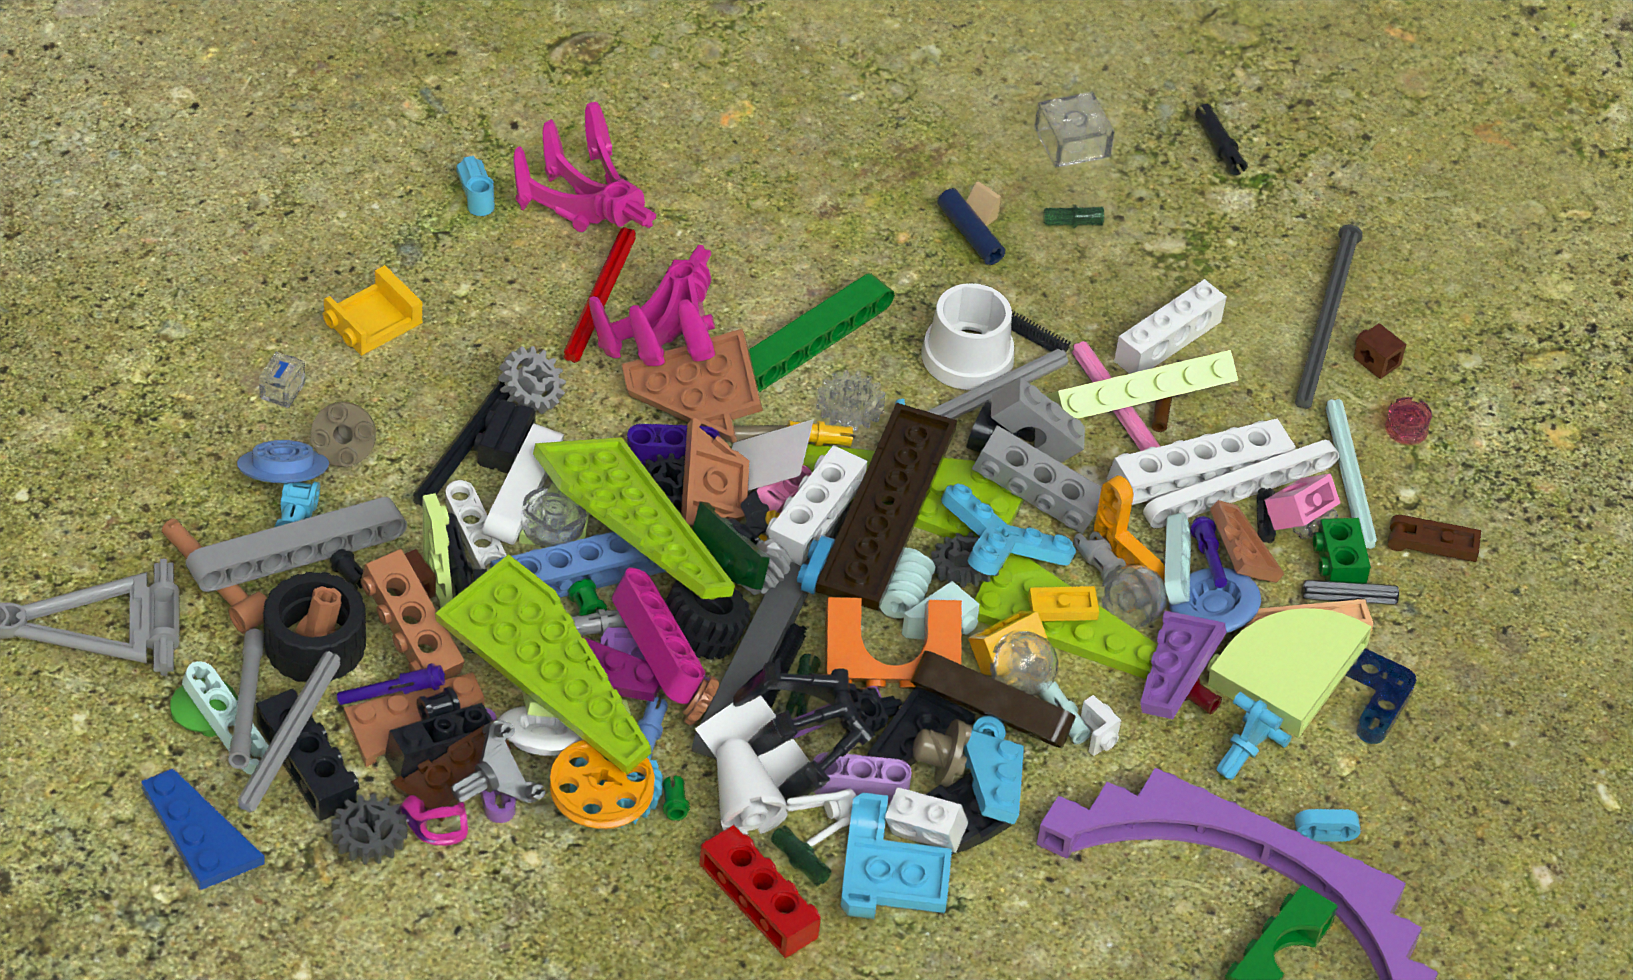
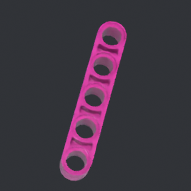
[612,568,705,704]

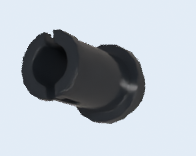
[330,549,363,590]

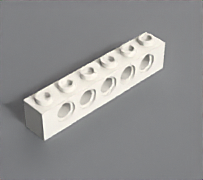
[1107,418,1296,505]

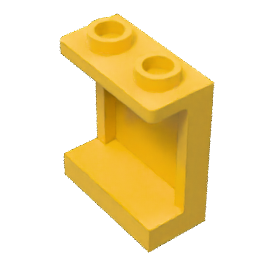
[323,265,422,356]

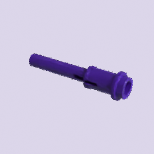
[1190,516,1227,588]
[337,663,445,705]

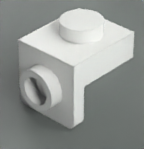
[1081,695,1121,756]

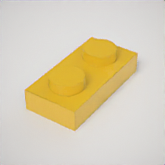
[1028,586,1099,621]

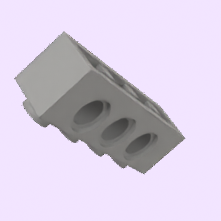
[972,425,1101,534]

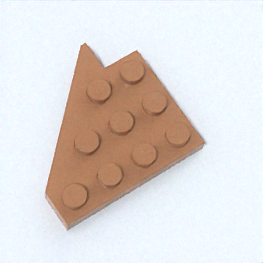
[622,328,763,443]

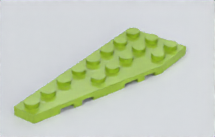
[533,437,735,599]

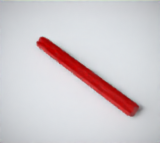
[564,227,636,363]

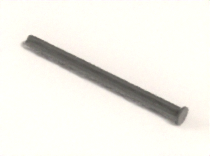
[1295,224,1363,409]

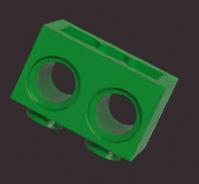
[1312,518,1371,583]

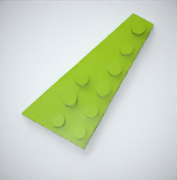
[975,553,1158,679]

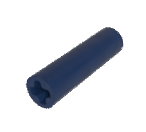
[937,188,1006,265]

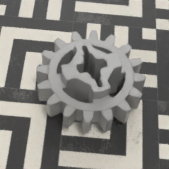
[498,346,566,414]

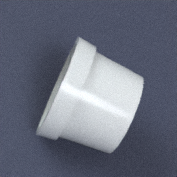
[921,283,1014,390]

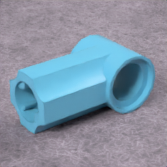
[456,156,495,216]

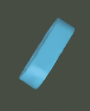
[1294,809,1361,842]

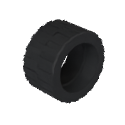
[263,572,366,682]

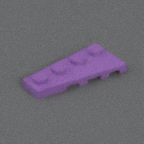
[1140,611,1227,719]

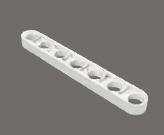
[1143,440,1339,529]
[445,480,507,571]

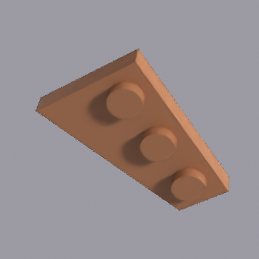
[1210,500,1284,583]

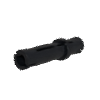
[1195,104,1248,176]
[446,513,473,597]

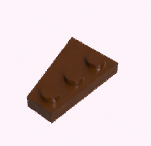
[391,725,512,822]

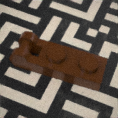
[1388,515,1481,562]

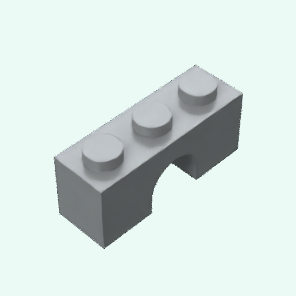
[991,377,1085,463]

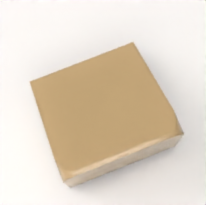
[966,181,1001,226]

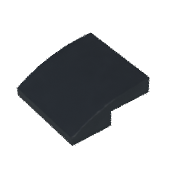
[926,772,1011,855]

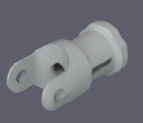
[1074,532,1127,583]

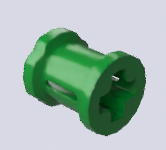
[568,579,607,616]

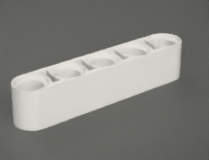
[482,423,564,545]

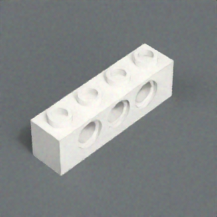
[1114,279,1227,374]
[766,445,867,566]

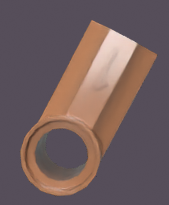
[296,586,342,637]

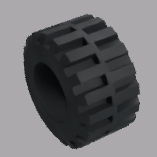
[665,580,751,660]

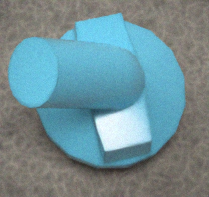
[972,715,1006,740]

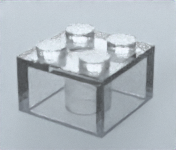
[1034,92,1115,168]

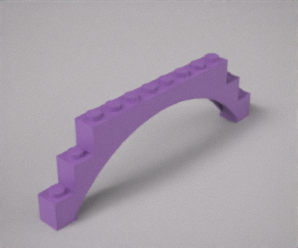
[1037,768,1438,980]

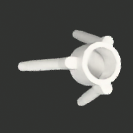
[787,789,856,851]

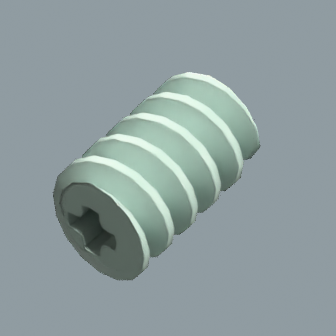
[880,548,935,619]

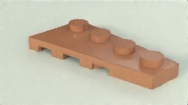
[344,672,484,767]

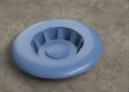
[237,440,329,483]
[1169,567,1261,633]

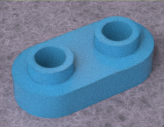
[797,535,835,595]

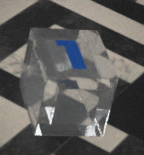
[259,352,306,408]

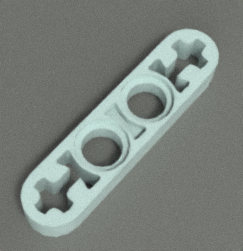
[1165,512,1191,605]
[182,661,269,775]

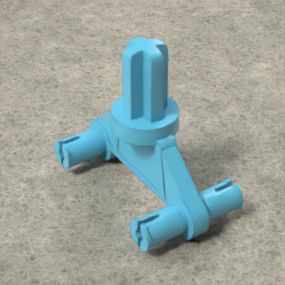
[1217,691,1292,780]

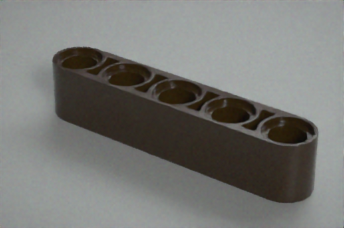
[910,651,1076,748]

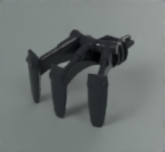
[733,658,902,802]

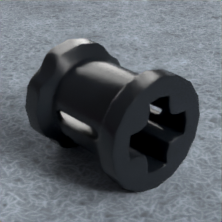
[417,686,461,720]

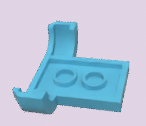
[840,793,952,919]

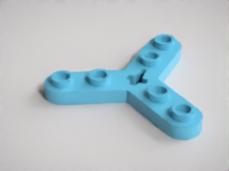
[941,484,1076,575]

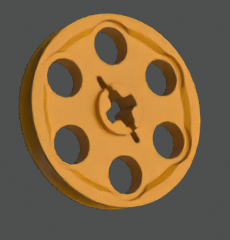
[550,740,655,829]

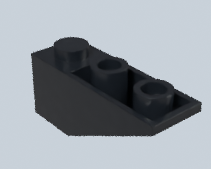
[385,703,493,779]

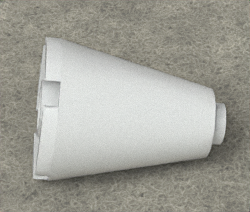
[716,738,788,835]

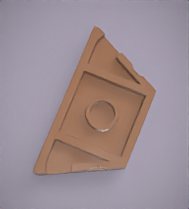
[681,418,750,530]

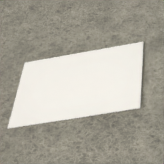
[732,419,814,491]
[695,695,810,788]

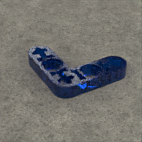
[1345,648,1416,744]

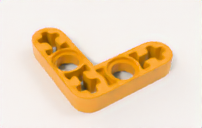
[1094,475,1165,591]

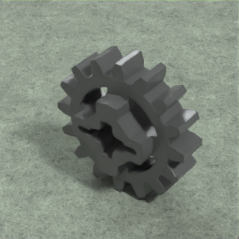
[931,532,1003,588]
[331,794,408,865]

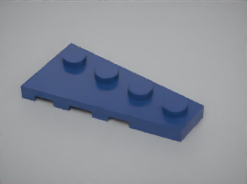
[141,769,265,891]

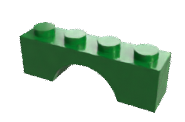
[1225,884,1338,980]

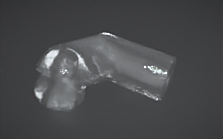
[1292,509,1338,539]

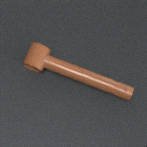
[162,519,267,634]

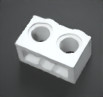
[885,787,968,853]

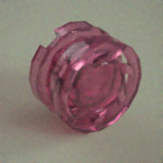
[1385,397,1432,445]

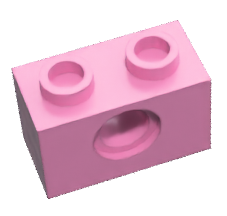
[1264,473,1340,530]

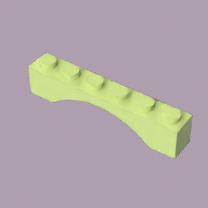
[1046,350,1238,419]

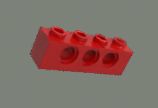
[699,825,821,959]

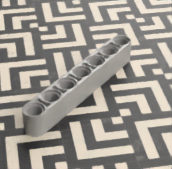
[185,497,407,592]

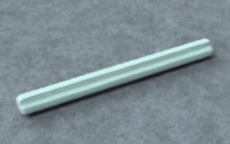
[1325,399,1377,549]

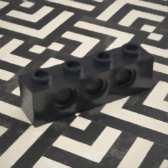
[256,688,360,822]

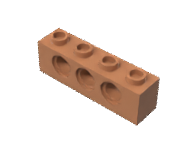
[361,549,465,680]

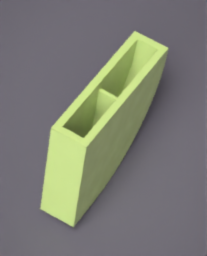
[1207,608,1371,738]

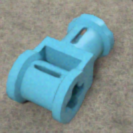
[275,481,320,527]

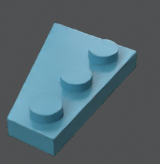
[963,731,1024,825]

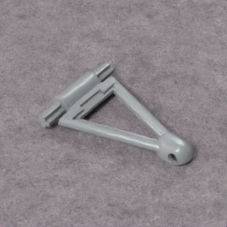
[0,559,180,676]

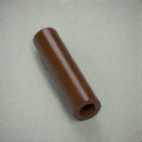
[1151,396,1172,432]

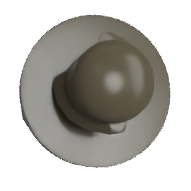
[310,401,376,467]
[912,719,972,787]

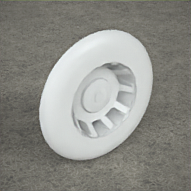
[498,706,583,756]

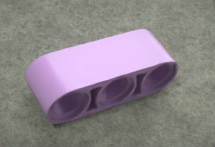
[814,752,912,804]

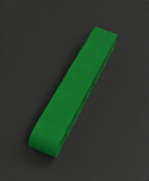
[749,273,895,392]

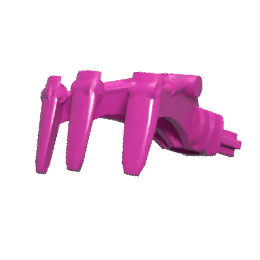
[513,101,656,232]
[589,245,715,366]

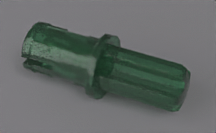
[1043,204,1104,228]

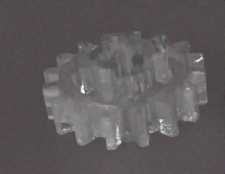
[816,370,885,431]

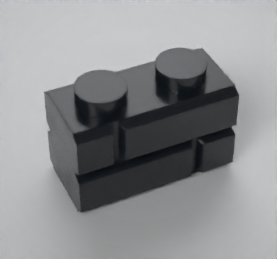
[474,400,536,474]

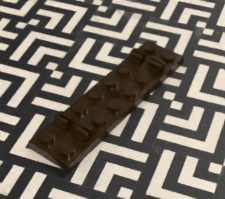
[815,403,957,611]

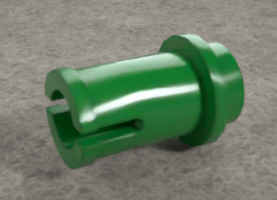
[663,775,690,821]

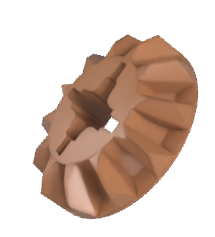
[682,675,719,726]

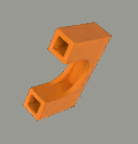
[825,597,962,689]

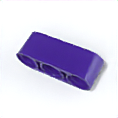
[627,424,720,467]

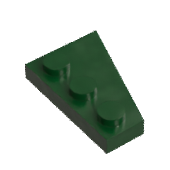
[693,501,770,590]

